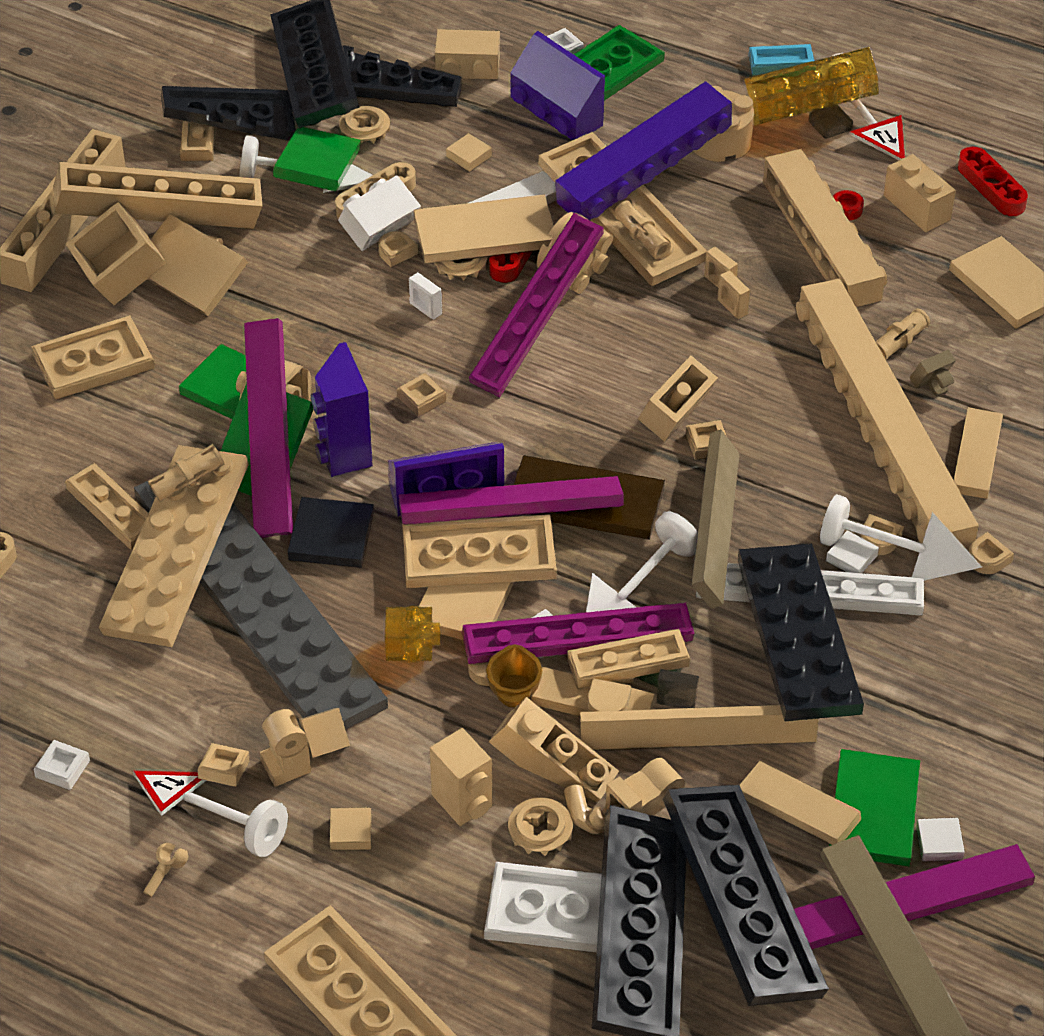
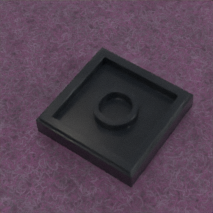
[288,497,374,568]

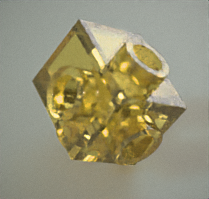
[385,606,440,662]

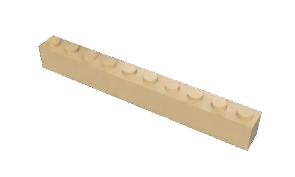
[796,278,979,551]

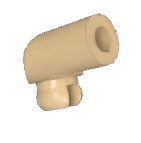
[564,785,607,834]

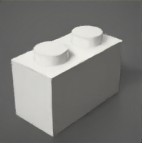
[338,175,421,251]

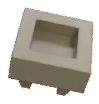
[909,349,956,397]

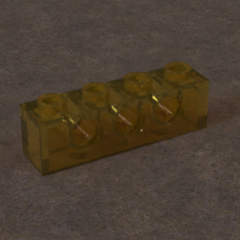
[744,47,879,126]

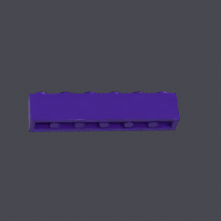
[555,81,732,220]

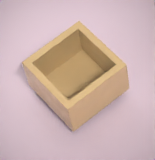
[66,202,166,305]

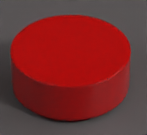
[833,190,864,221]

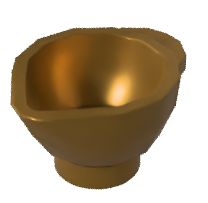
[486,644,543,708]

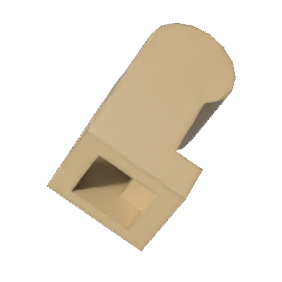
[260,709,311,787]
[606,758,685,815]

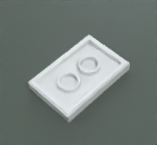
[484,862,601,952]

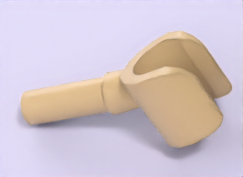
[143,843,188,897]

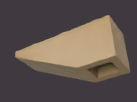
[489,697,619,802]

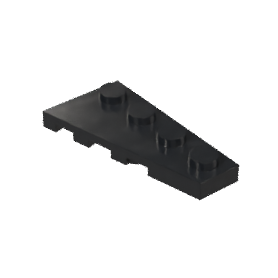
[343,45,462,107]
[161,86,296,141]

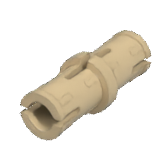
[614,201,671,259]
[875,308,930,360]
[148,444,225,502]

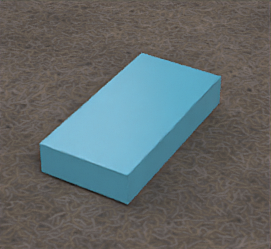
[748,44,815,76]

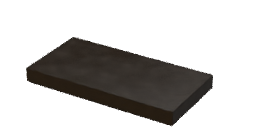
[513,455,665,540]

